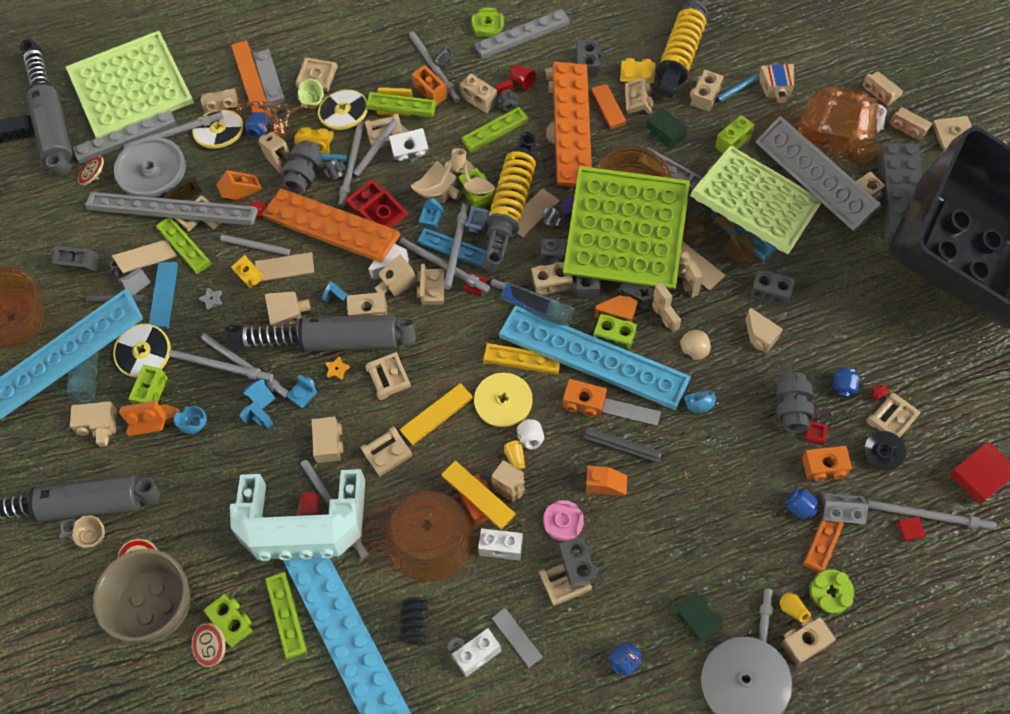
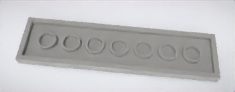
[755,116,882,233]

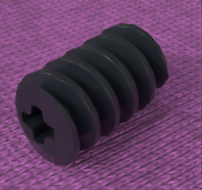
[399,597,429,645]

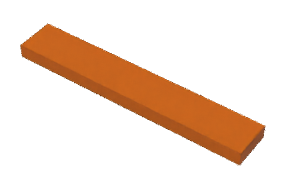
[231,40,272,118]

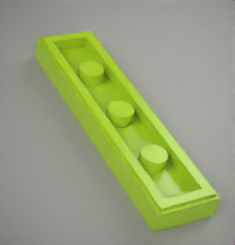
[366,92,436,117]
[462,107,528,153]
[156,218,211,274]
[265,572,308,660]

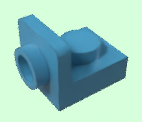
[286,374,317,409]
[239,402,274,429]

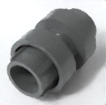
[282,140,322,193]
[776,372,815,433]

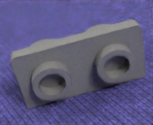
[821,493,869,524]

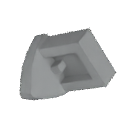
[118,267,151,295]

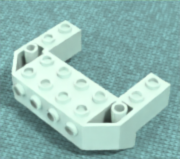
[230,469,365,561]

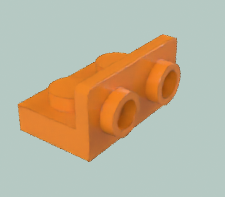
[119,400,167,436]

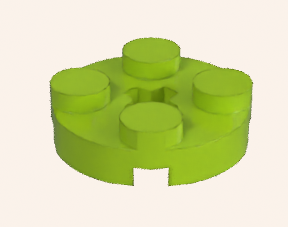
[471,8,504,37]
[809,569,854,613]

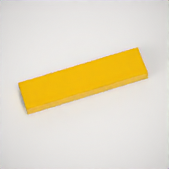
[483,343,560,375]
[399,383,473,446]
[441,460,515,530]

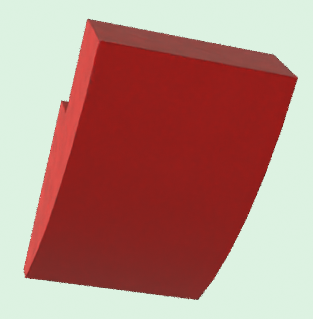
[346,178,409,228]
[949,442,1010,505]

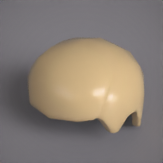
[680,330,711,360]
[72,515,105,549]

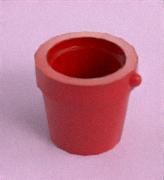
[509,64,537,91]
[294,492,321,516]

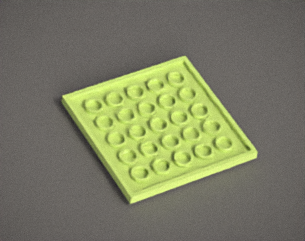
[66,31,194,138]
[690,146,821,254]

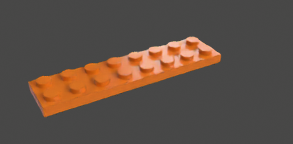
[552,62,592,187]
[261,188,400,263]

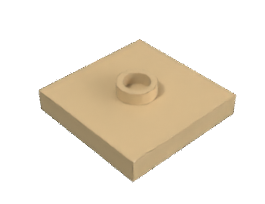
[295,58,338,92]
[932,116,972,152]

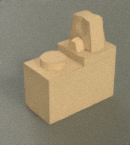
[70,401,117,447]

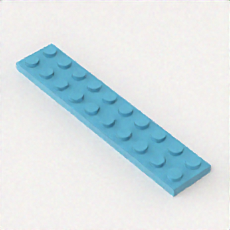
[0,289,143,420]
[499,305,691,410]
[283,557,411,714]

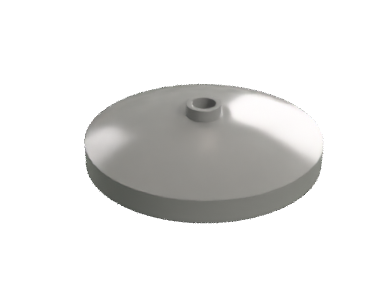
[114,137,186,198]
[701,637,792,714]

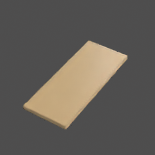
[517,188,560,238]
[112,240,177,273]
[680,241,726,291]
[255,252,315,282]

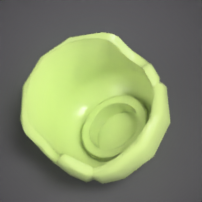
[298,79,323,107]

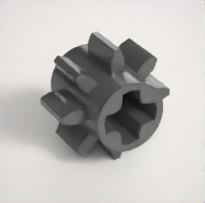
[433,46,454,67]
[497,90,518,111]
[323,159,346,180]
[542,205,565,228]
[107,258,131,279]

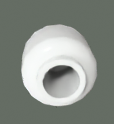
[516,419,544,449]

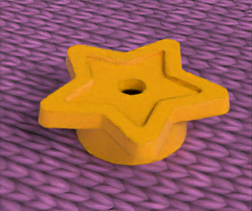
[326,357,350,380]

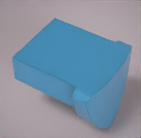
[419,198,444,229]
[321,281,350,302]
[244,379,275,409]

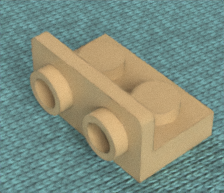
[862,71,903,106]
[625,77,653,114]
[200,88,238,113]
[890,107,932,141]
[417,264,445,305]

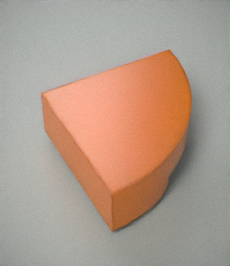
[159,404,181,425]

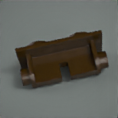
[163,177,202,200]

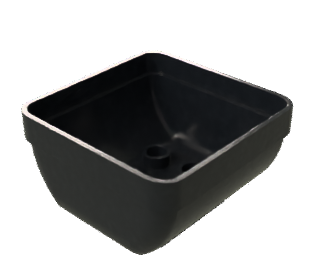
[889,127,1010,330]

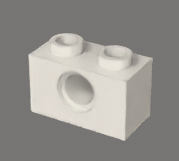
[389,128,428,161]
[478,529,523,561]
[452,628,501,677]

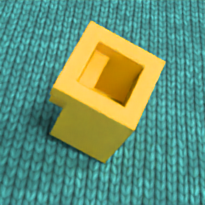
[231,255,264,288]

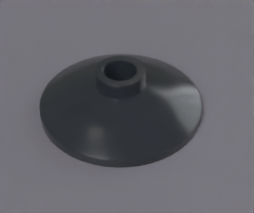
[864,431,906,471]

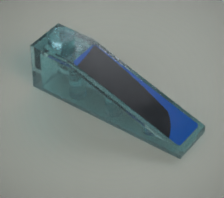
[499,281,575,326]

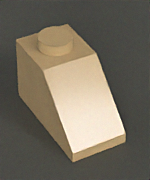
[745,308,783,353]

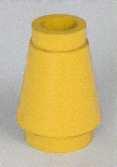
[503,440,526,470]
[779,593,811,623]

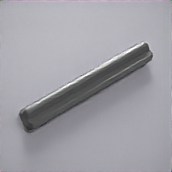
[584,428,662,462]

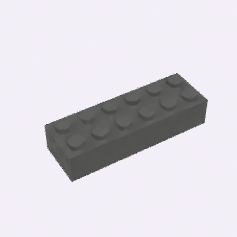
[877,143,922,245]

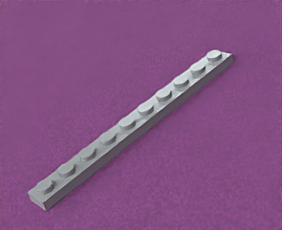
[85,192,258,225]

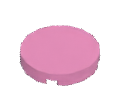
[543,500,584,541]

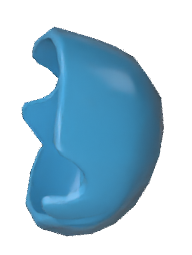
[684,391,716,414]
[174,406,207,434]

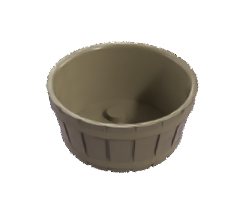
[93,549,190,643]

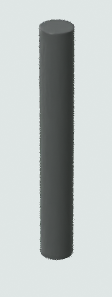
[86,295,143,302]

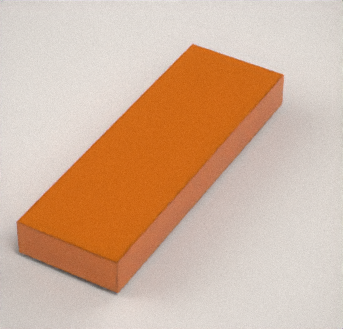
[591,84,626,130]
[803,517,844,572]

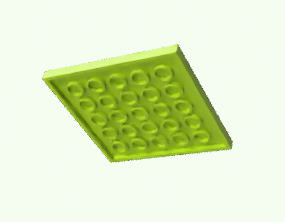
[563,166,690,290]

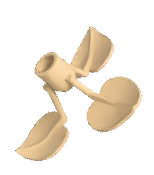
[411,148,495,197]

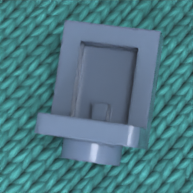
[464,206,490,234]

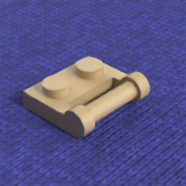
[365,113,403,147]
[365,352,411,400]
[866,392,921,437]
[360,426,413,477]
[538,555,592,607]

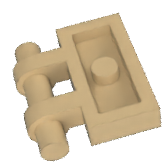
[678,252,703,298]

